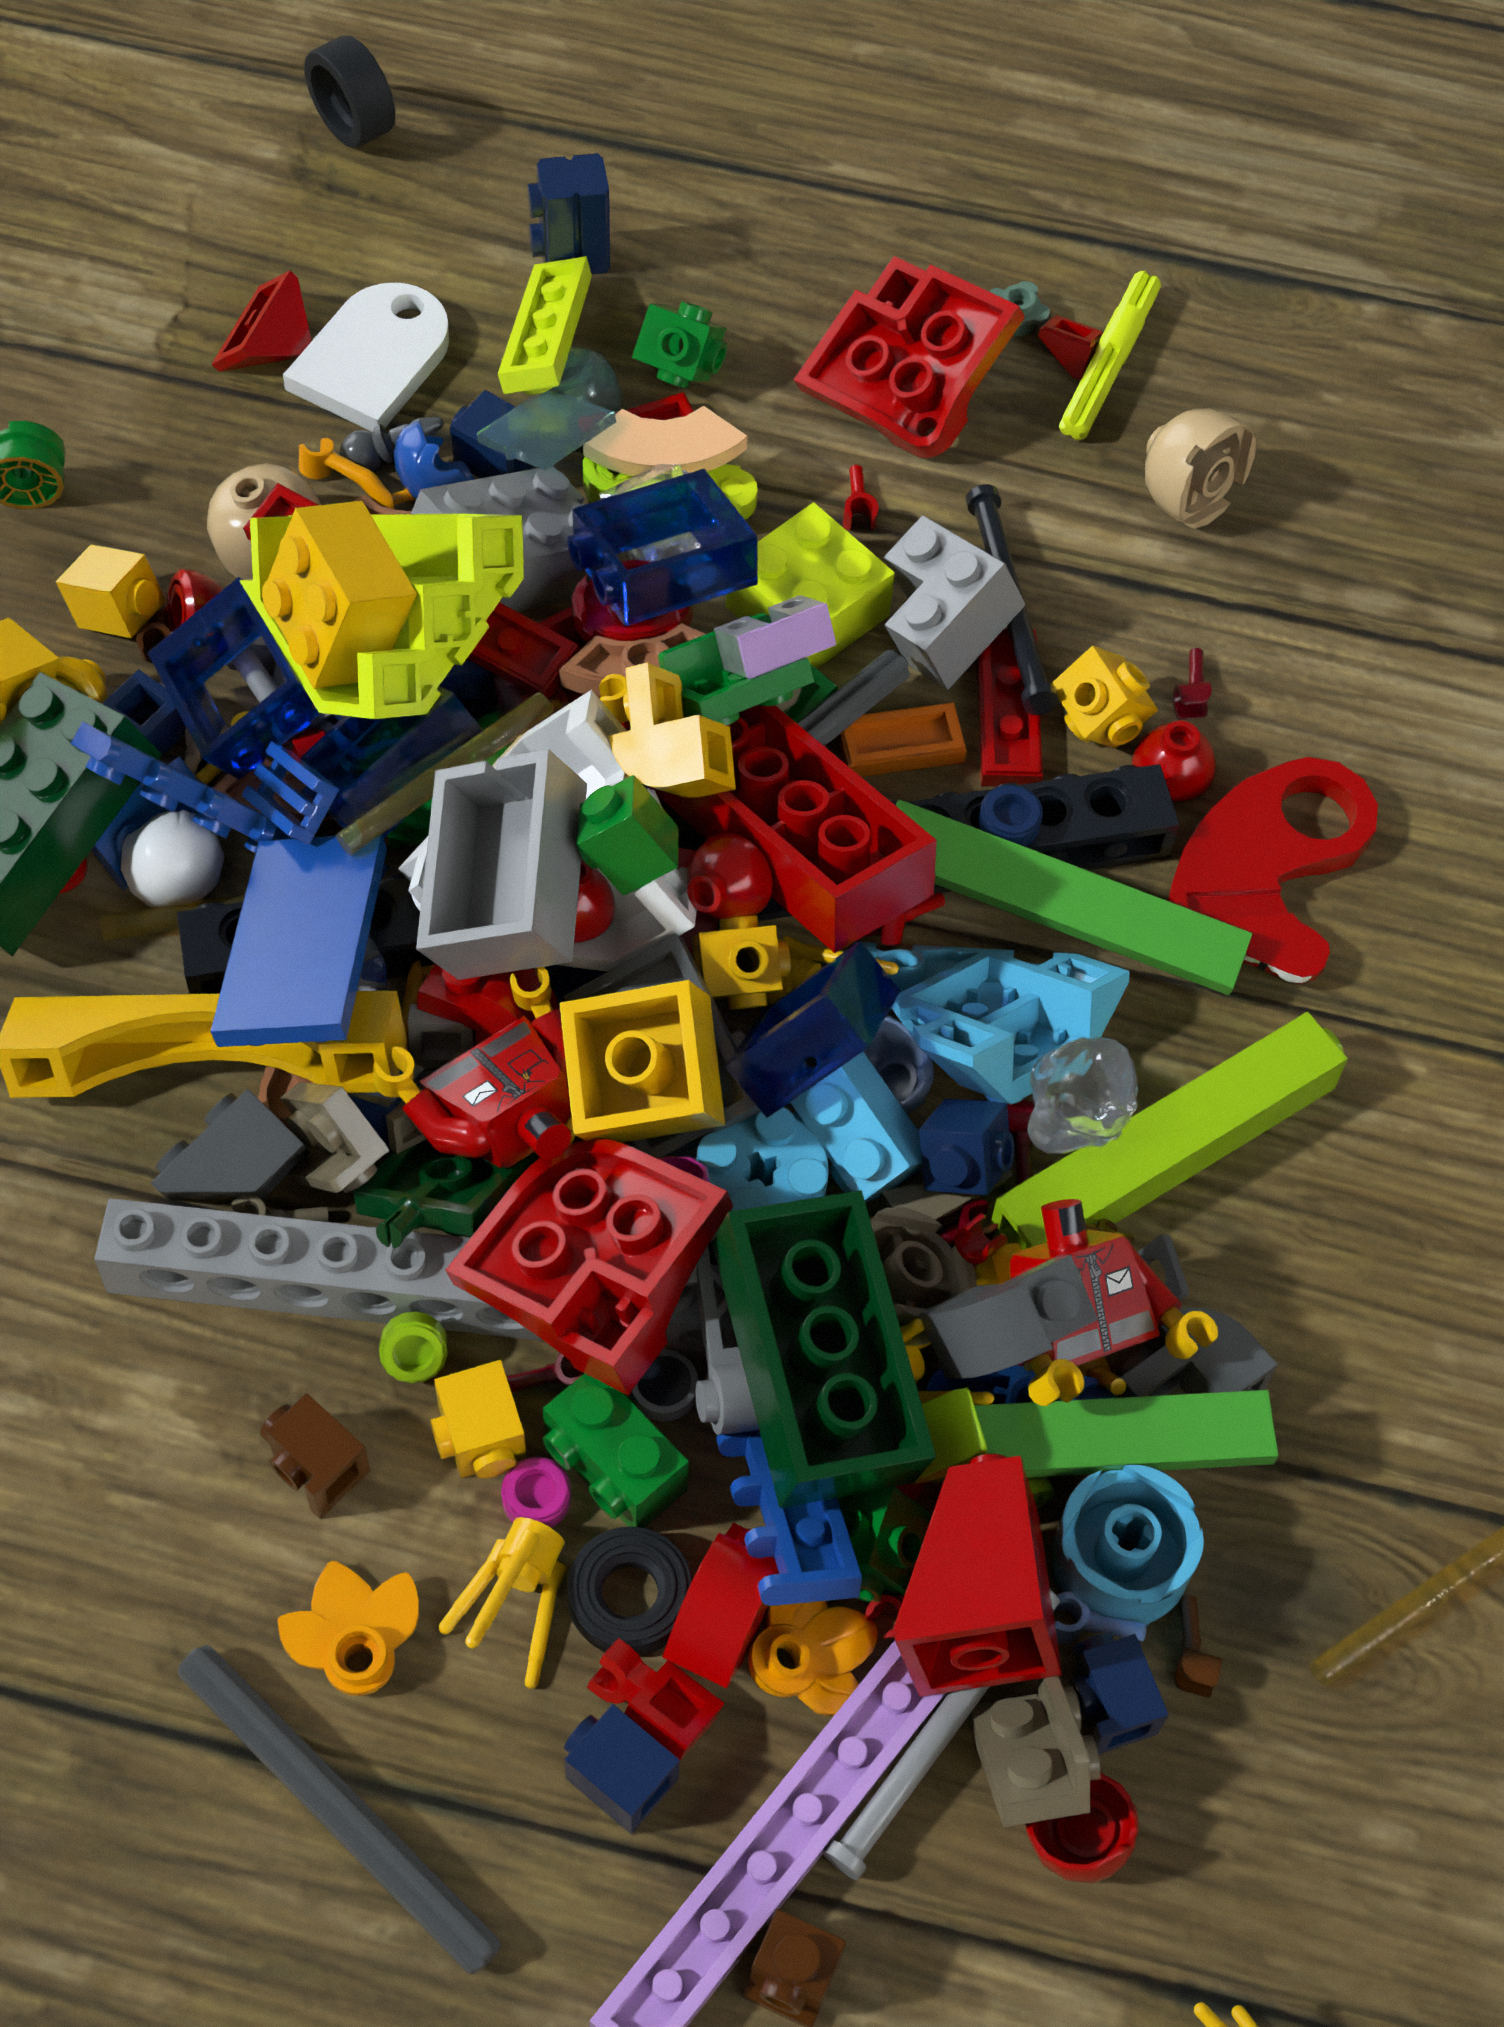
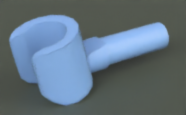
[1054,1591,1147,1644]

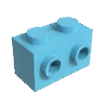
[786,1051,922,1202]

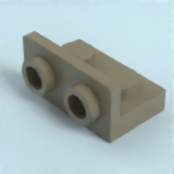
[280,1082,389,1193]
[969,1676,1100,1827]

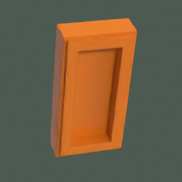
[837,702,967,777]

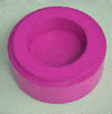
[501,1457,571,1528]

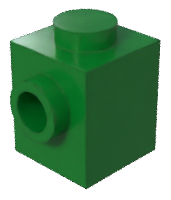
[575,775,679,896]

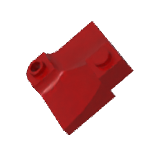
[793,256,1025,458]
[445,1138,734,1395]

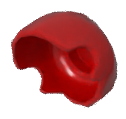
[1025,1772,1139,1884]

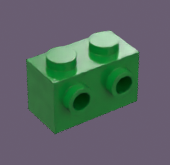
[542,1373,689,1528]

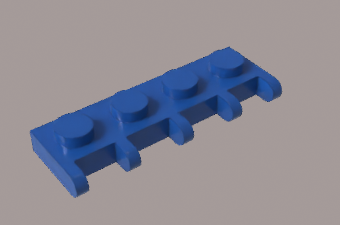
[71,721,294,853]
[716,1430,862,1606]

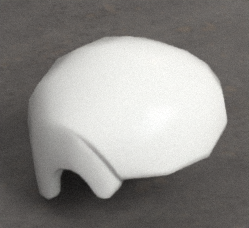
[121,810,225,910]

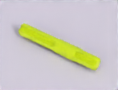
[1059,271,1161,441]

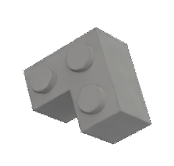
[884,515,1026,690]

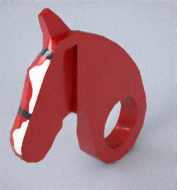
[1166,757,1378,984]

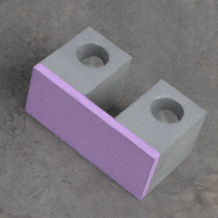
[714,595,836,679]

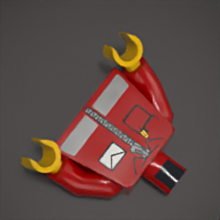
[373,967,571,1168]
[1010,1199,1218,1406]

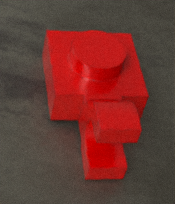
[587,1638,725,1761]

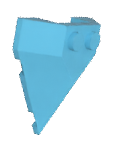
[852,942,1130,1105]

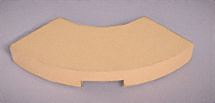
[583,406,748,478]

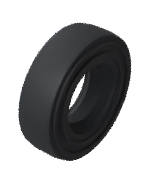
[566,1527,693,1656]

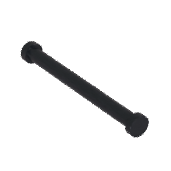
[966,484,1059,715]

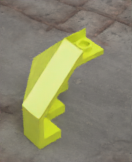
[239,513,524,719]

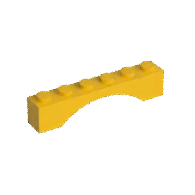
[0,991,407,1098]

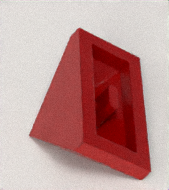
[211,270,312,372]

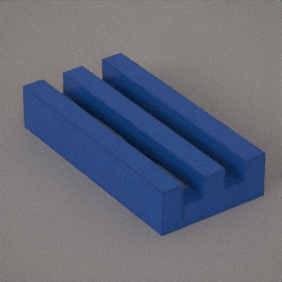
[241,741,340,845]

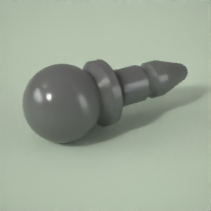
[339,417,444,473]

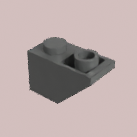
[151,1088,311,1200]

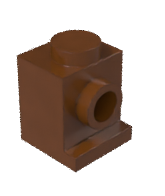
[260,1393,370,1519]
[743,1909,847,2027]

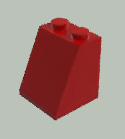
[894,1454,1062,1697]

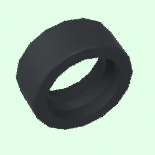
[304,35,396,148]

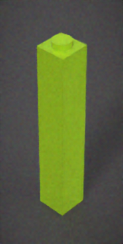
[990,1011,1348,1250]

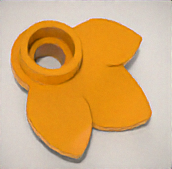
[278,1560,419,1696]
[748,1601,878,1716]

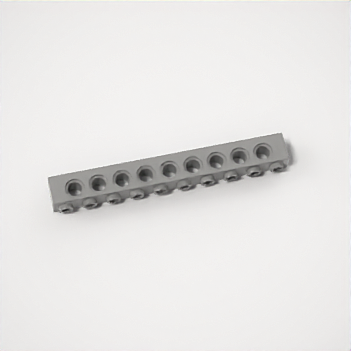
[94,1198,738,1359]

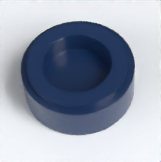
[978,785,1043,847]

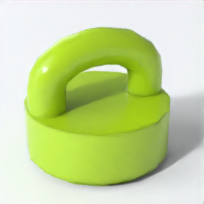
[379,1311,448,1383]

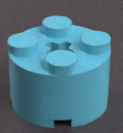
[696,1105,829,1211]
[1051,1465,1204,1626]

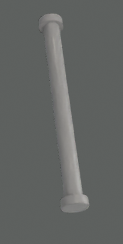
[822,1589,1060,1880]

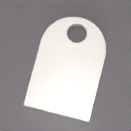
[283,283,449,432]

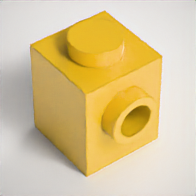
[56,545,166,638]
[430,1360,527,1479]

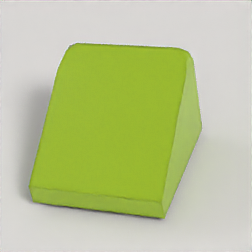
[915,1387,987,1484]

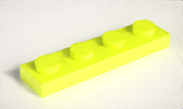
[498,256,592,395]

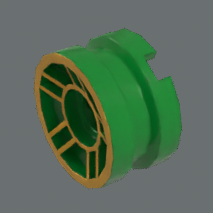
[0,421,66,509]

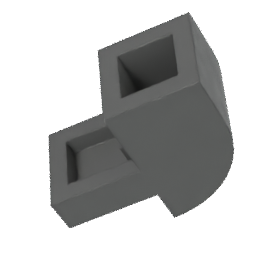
[919,1254,1098,1379]
[1115,1308,1278,1398]

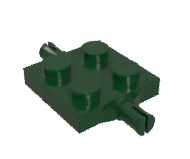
[354,1139,537,1248]

